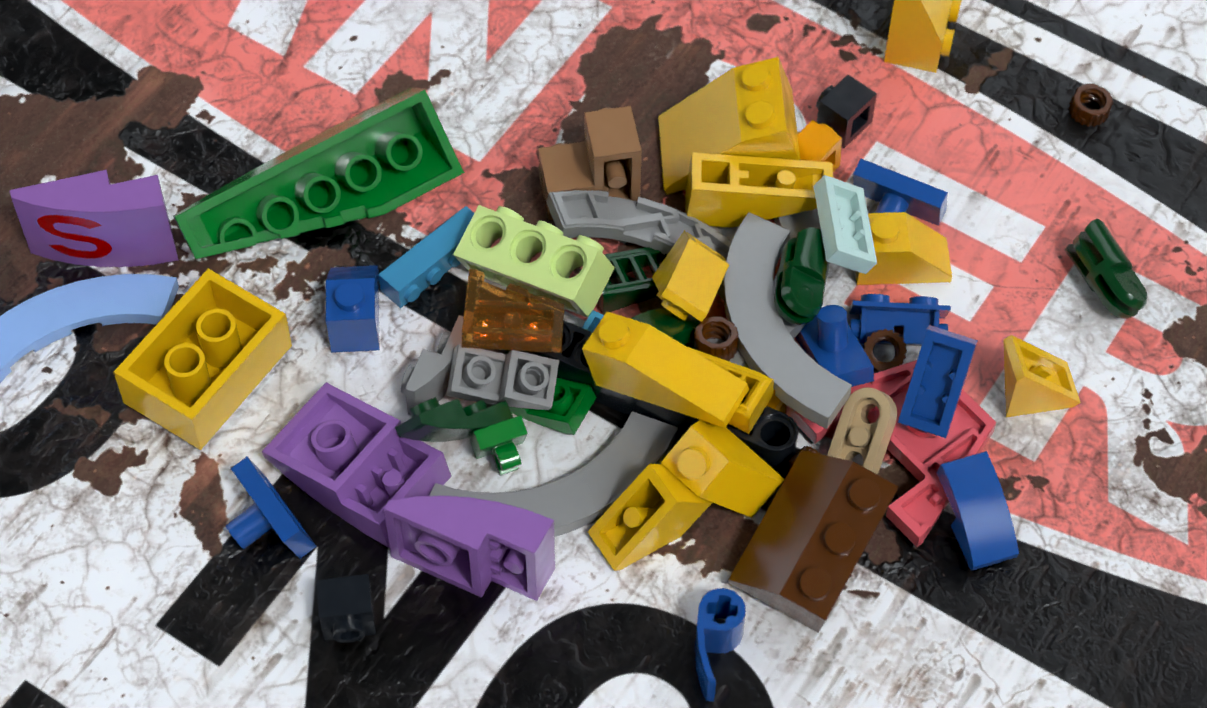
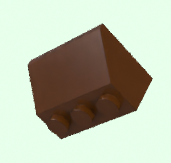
[728,450,899,633]

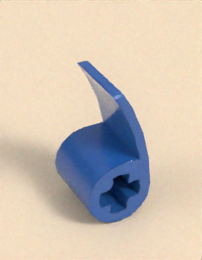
[695,588,746,702]

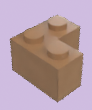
[538,106,642,220]

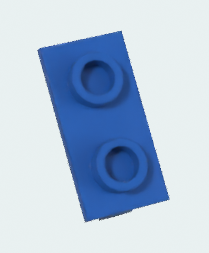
[849,294,951,346]

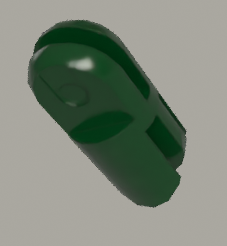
[1064,219,1147,319]
[774,227,828,325]

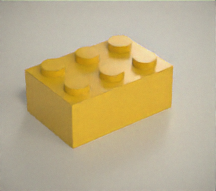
[114,268,292,450]

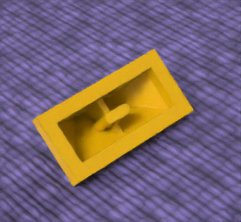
[1003,335,1081,418]

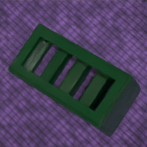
[597,247,667,315]

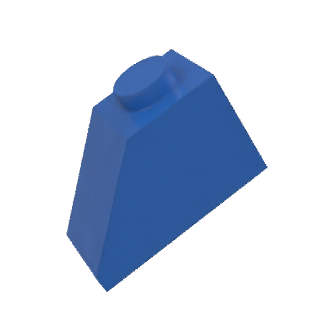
[326,265,380,353]

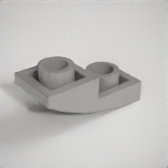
[401,315,479,415]
[446,344,559,410]

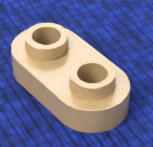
[827,388,897,475]

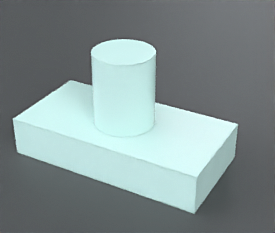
[813,175,877,274]

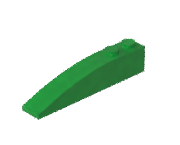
[173,88,464,259]

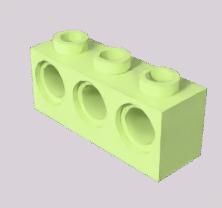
[453,205,615,318]

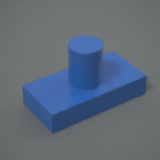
[853,158,948,226]
[796,305,874,387]
[898,325,978,438]
[225,456,317,559]

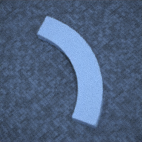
[0,274,179,383]

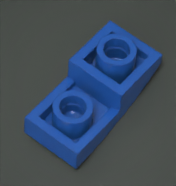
[936,451,1019,571]

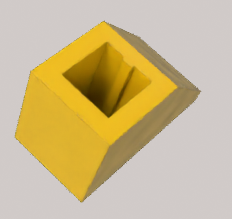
[652,230,729,322]

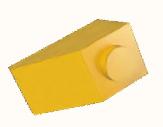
[855,212,952,285]
[661,420,785,518]
[588,464,712,571]

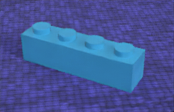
[378,206,474,309]

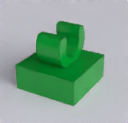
[470,415,528,476]

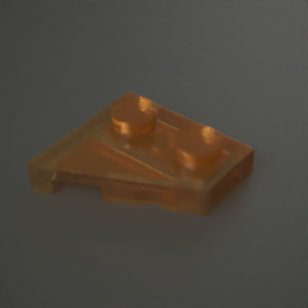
[462,269,565,353]

